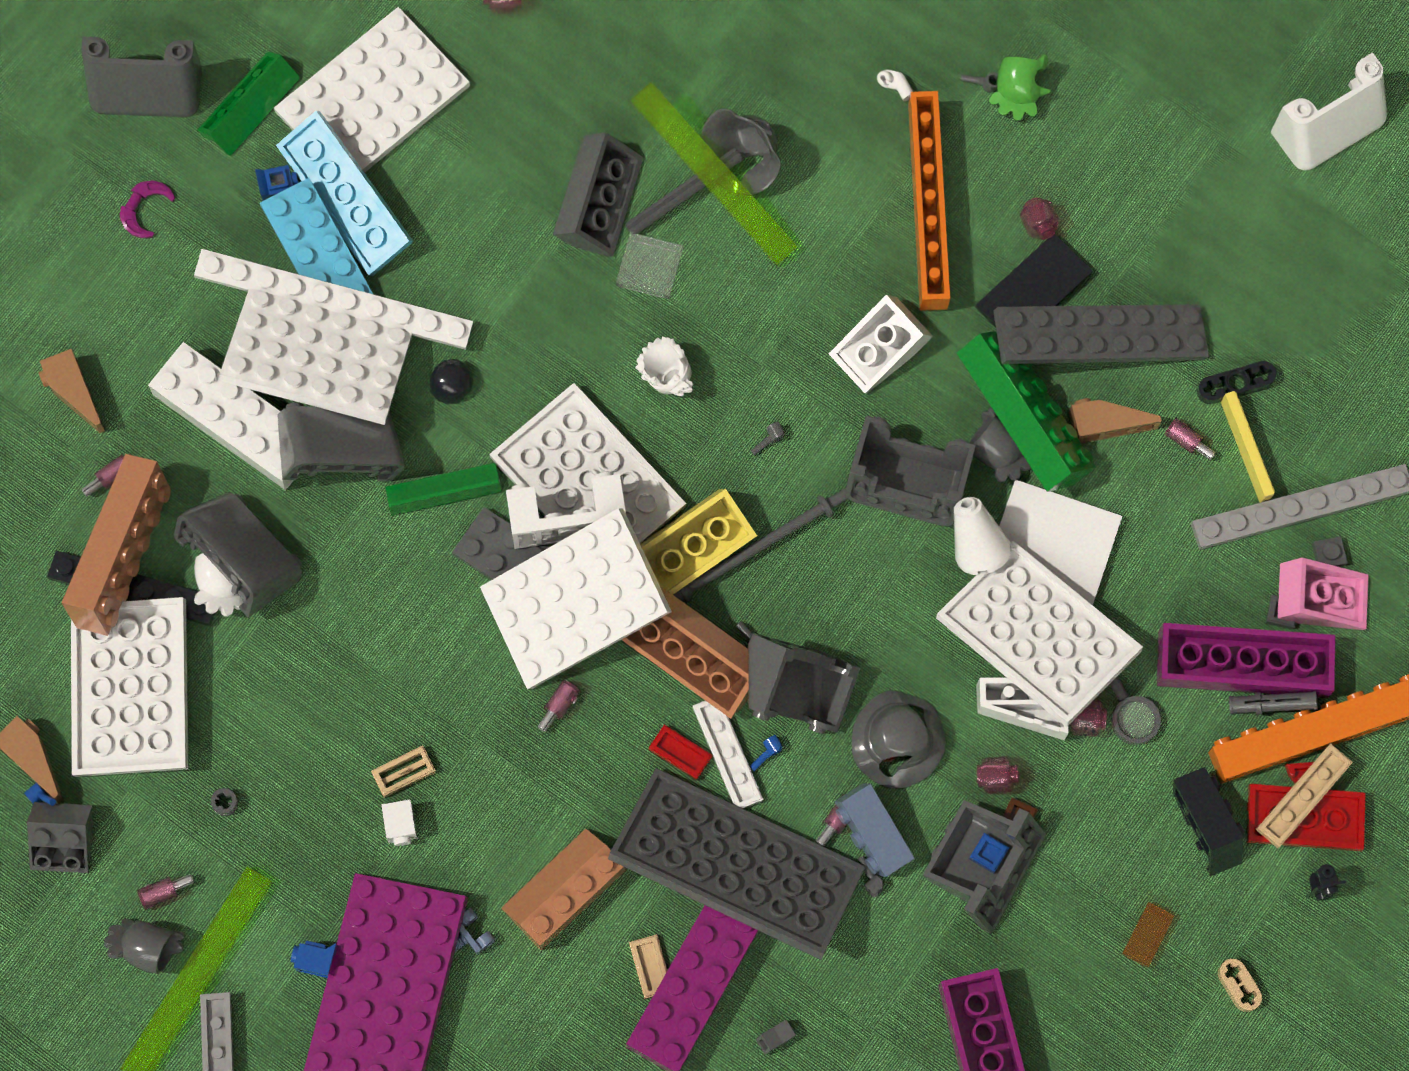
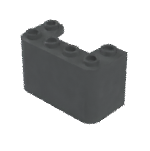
[845,415,976,526]

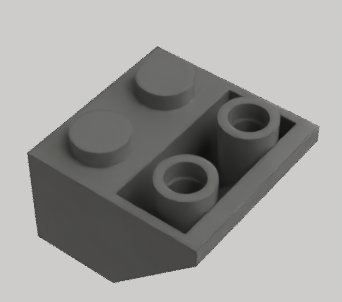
[27,802,93,873]

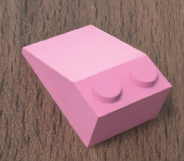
[1278,558,1368,630]

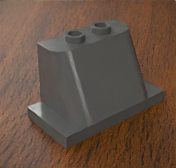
[923,800,1046,934]

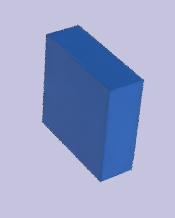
[969,833,1009,874]

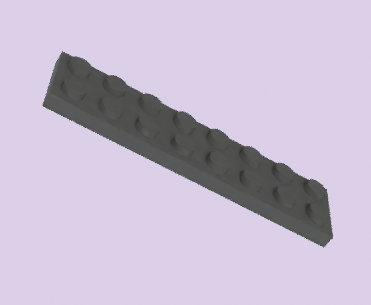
[993,304,1209,364]

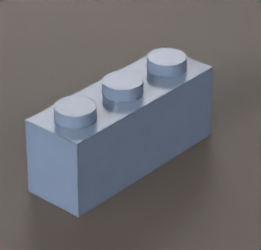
[834,783,915,877]

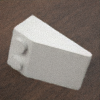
[829,295,933,394]

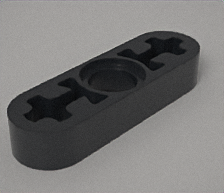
[1197,361,1276,404]

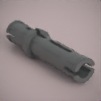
[1229,691,1318,715]

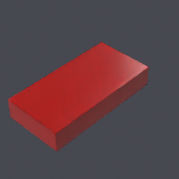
[649,724,712,781]

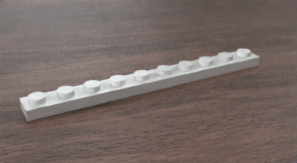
[194,249,473,350]

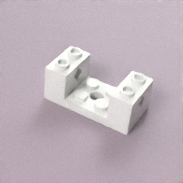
[506,472,626,549]

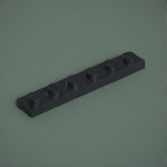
[47,550,215,627]

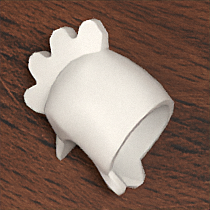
[194,553,243,617]

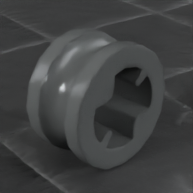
[211,788,238,816]

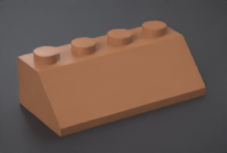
[501,829,626,950]

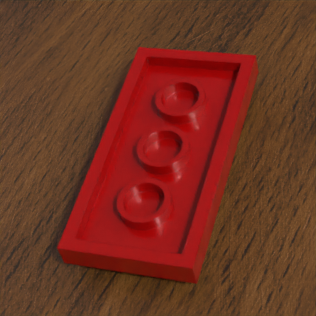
[1246,784,1365,852]

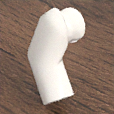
[877,70,913,101]

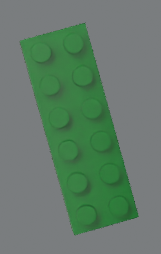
[957,331,1097,492]

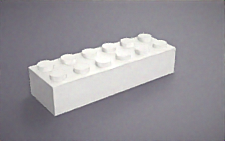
[148,342,299,490]

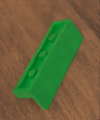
[197,51,300,156]
[385,463,502,516]

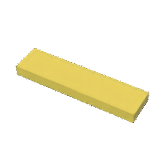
[1221,391,1275,503]

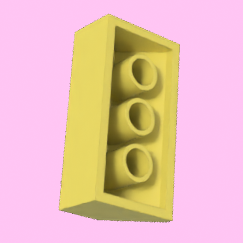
[640,489,757,595]

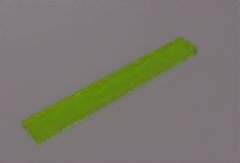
[630,82,798,266]
[120,866,273,1071]

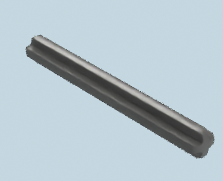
[626,148,743,236]

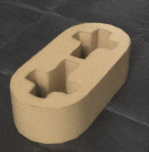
[1218,959,1262,1012]

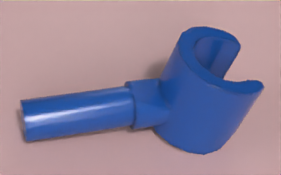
[749,735,782,771]
[24,783,56,806]

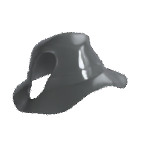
[701,108,781,196]
[852,691,946,789]

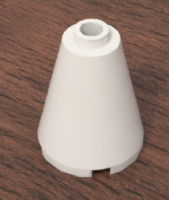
[954,497,1011,575]

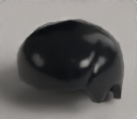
[430,359,473,404]

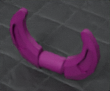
[120,180,175,238]

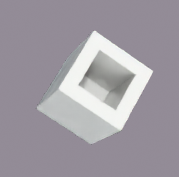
[381,800,417,846]

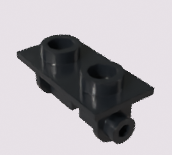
[1306,864,1346,901]

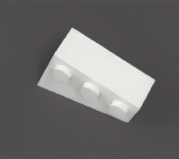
[976,678,1068,740]

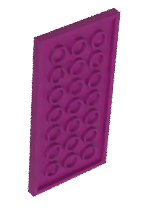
[304,873,468,1071]

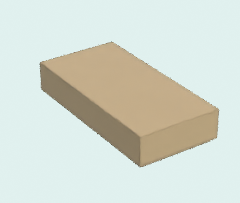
[629,934,667,999]

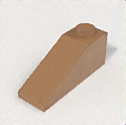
[38,349,105,433]
[1069,398,1161,443]
[0,716,63,803]

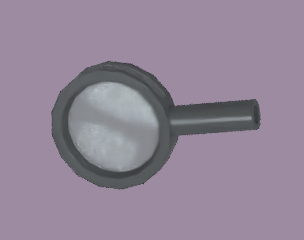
[1110,676,1161,745]

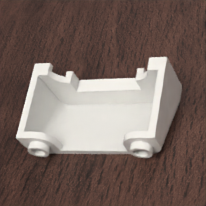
[1271,53,1387,170]

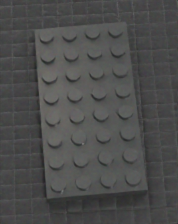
[608,768,865,960]

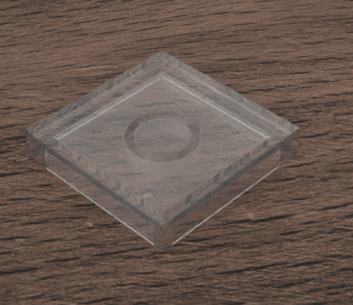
[616,232,683,299]

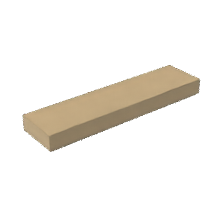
[1256,743,1353,848]

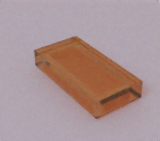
[1122,902,1174,968]

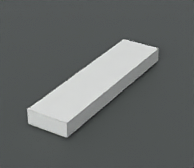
[692,701,763,809]

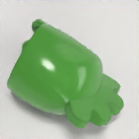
[989,54,1051,121]

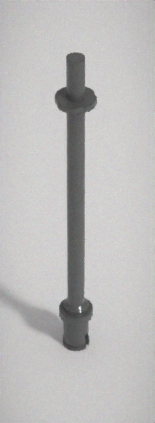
[673,488,848,603]

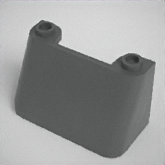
[81,37,202,117]
[277,403,405,481]
[174,492,302,618]
[748,633,860,734]

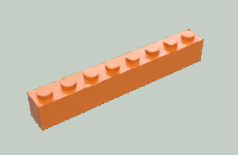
[908,91,950,311]
[1208,674,1409,784]

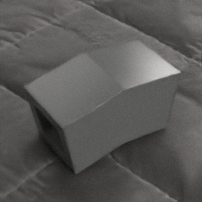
[755,1020,796,1055]

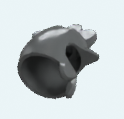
[969,407,1031,483]
[104,918,185,974]

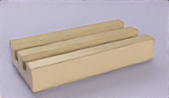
[371,745,436,798]

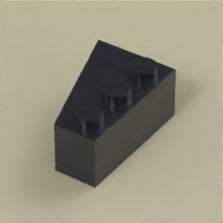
[1173,767,1246,877]

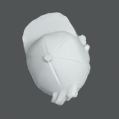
[636,336,693,396]

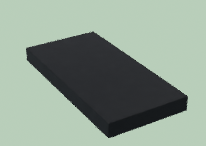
[975,233,1093,328]

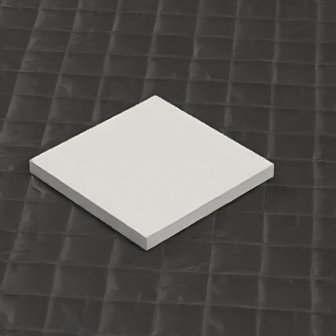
[999,480,1122,605]

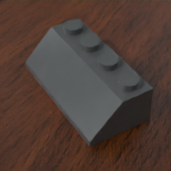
[553,132,643,257]

